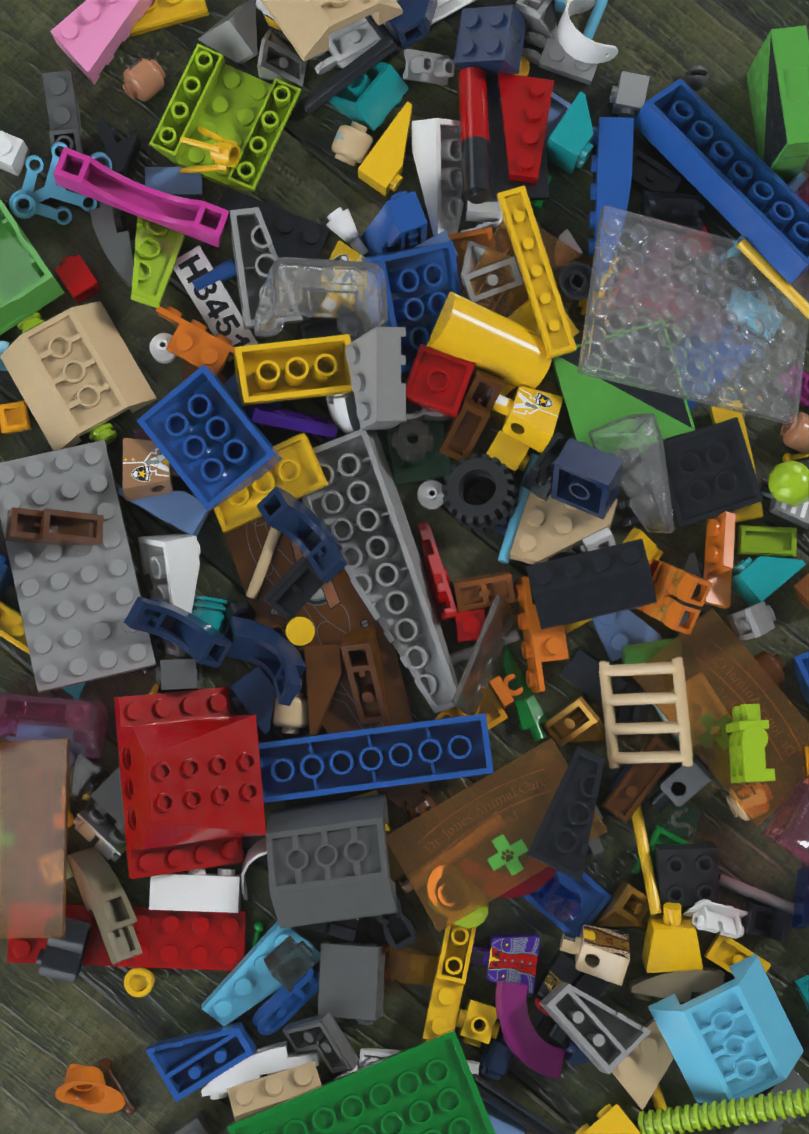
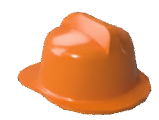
[55,1064,125,1114]

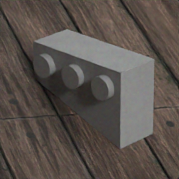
[345,327,406,430]
[539,982,651,1074]

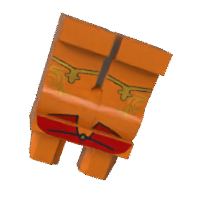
[636,559,713,635]

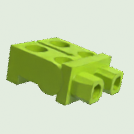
[726,704,776,783]

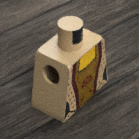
[559,925,630,986]

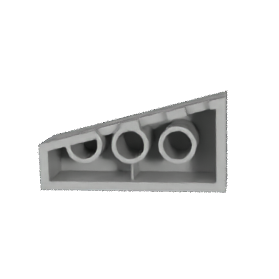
[229,207,303,330]

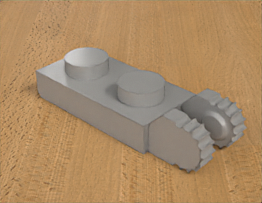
[522,32,598,85]

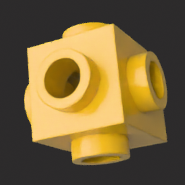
[456,998,500,1047]

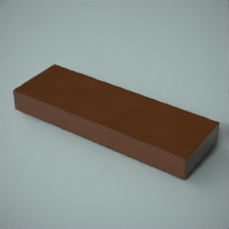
[601,735,675,824]

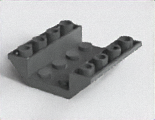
[265,794,398,929]

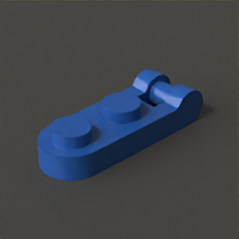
[253,962,320,1035]

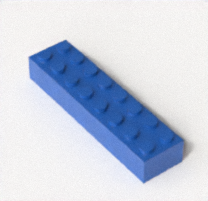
[634,78,809,284]
[258,713,494,803]

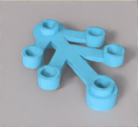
[9,142,112,225]

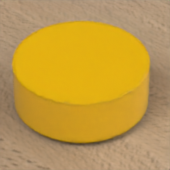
[285,617,315,646]
[124,967,155,998]

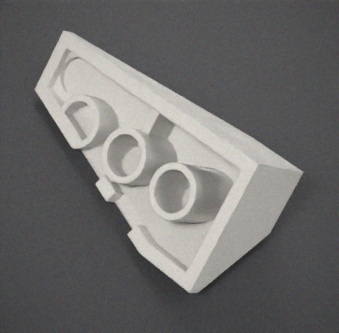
[412,118,464,235]

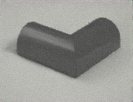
[282,1013,359,1074]

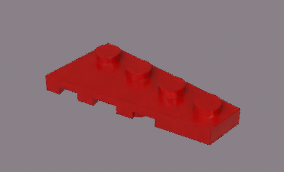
[498,72,554,184]

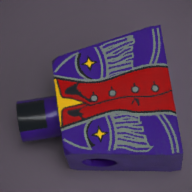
[470,933,540,994]

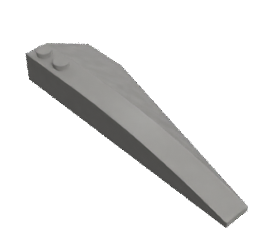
[302,429,463,713]

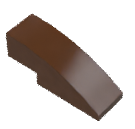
[439,367,504,461]
[5,507,104,545]

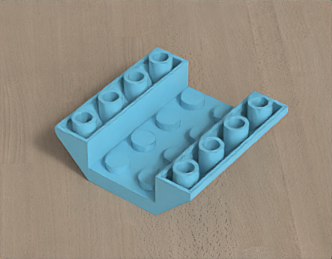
[648,954,804,1104]

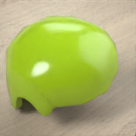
[768,460,809,507]

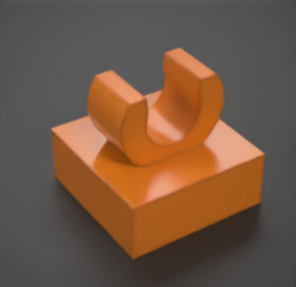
[488,674,523,709]

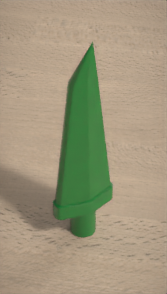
[503,646,548,741]

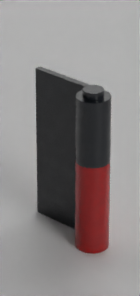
[458,67,549,204]

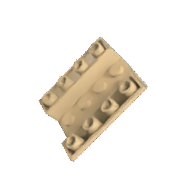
[260,0,403,61]
[0,301,157,451]

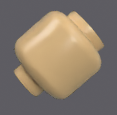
[331,121,373,167]
[272,693,309,734]

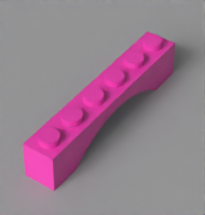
[53,147,230,248]

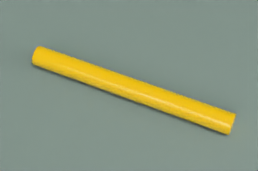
[736,238,809,320]
[631,804,662,915]

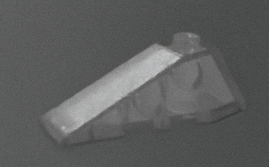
[588,414,675,533]

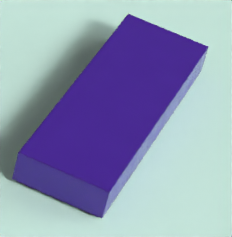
[247,404,338,438]

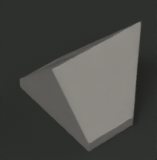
[197,0,258,64]
[515,0,559,41]
[257,29,307,88]
[461,240,523,302]

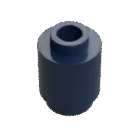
[479,1032,515,1080]

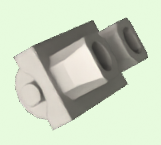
[403,49,455,85]

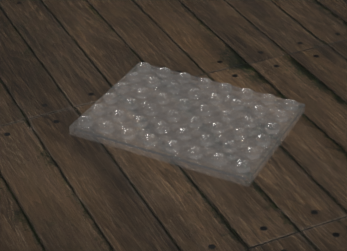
[577,205,809,425]

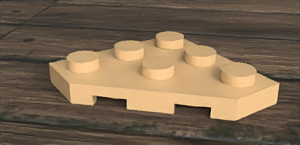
[509,491,618,565]

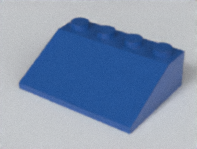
[362,241,462,373]
[137,365,283,512]

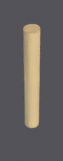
[246,527,281,600]

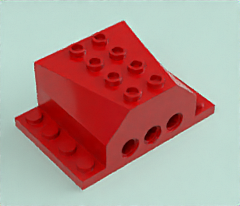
[114,687,266,879]

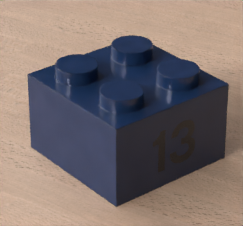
[454,5,527,76]
[551,438,624,520]

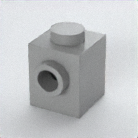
[609,71,650,119]

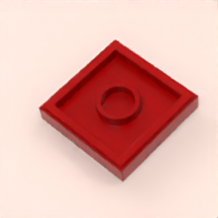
[406,344,475,418]

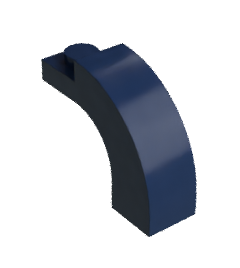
[257,486,348,583]
[124,596,233,668]
[223,616,307,706]

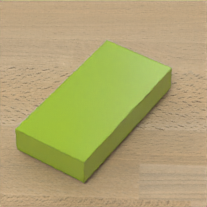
[737,525,797,557]

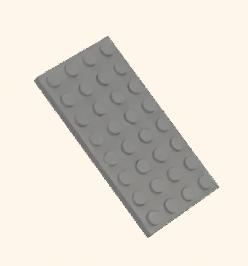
[0,440,157,693]

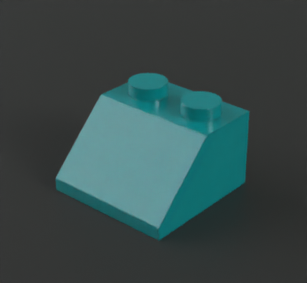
[328,62,409,131]
[546,91,594,175]
[731,556,806,606]

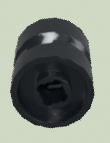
[552,262,596,302]

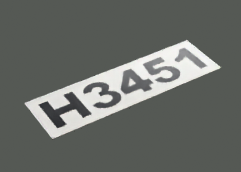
[174,246,258,361]

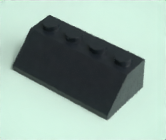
[526,539,657,630]

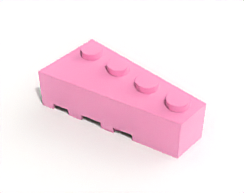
[50,0,154,85]

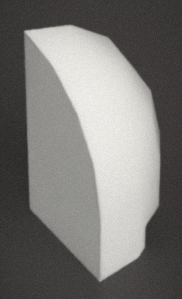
[326,393,361,434]

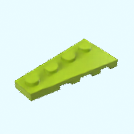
[131,216,186,309]

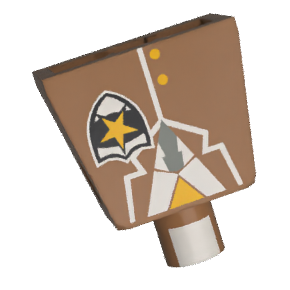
[122,438,179,501]

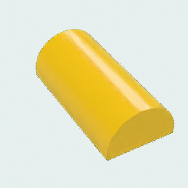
[427,292,553,389]
[234,334,354,406]

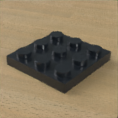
[652,417,764,528]

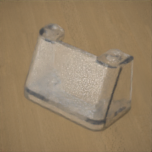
[254,257,388,341]

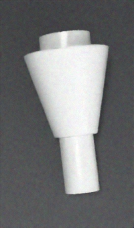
[326,207,369,256]

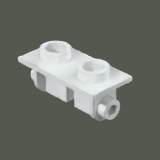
[684,899,748,939]

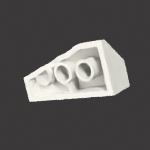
[138,534,200,657]

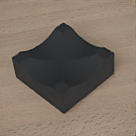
[654,841,718,908]

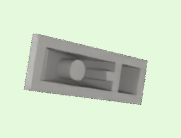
[726,601,776,642]

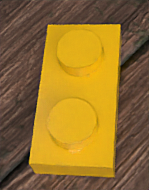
[704,931,771,974]

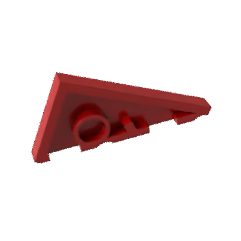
[417,522,458,622]

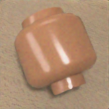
[123,58,166,102]
[780,412,809,454]

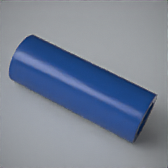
[192,258,236,291]

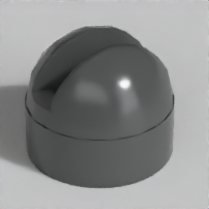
[685,65,709,90]

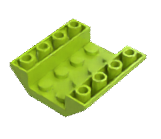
[149,43,301,192]

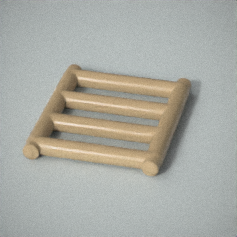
[599,657,693,769]

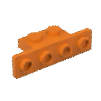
[155,305,235,377]
[703,511,736,609]
[513,576,569,693]

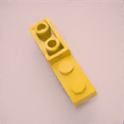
[422,919,476,1040]

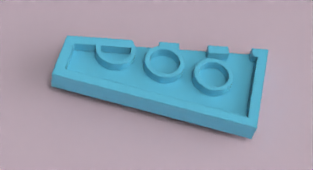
[201,921,321,1026]

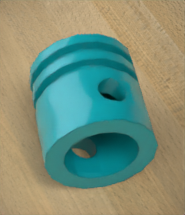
[192,595,227,633]

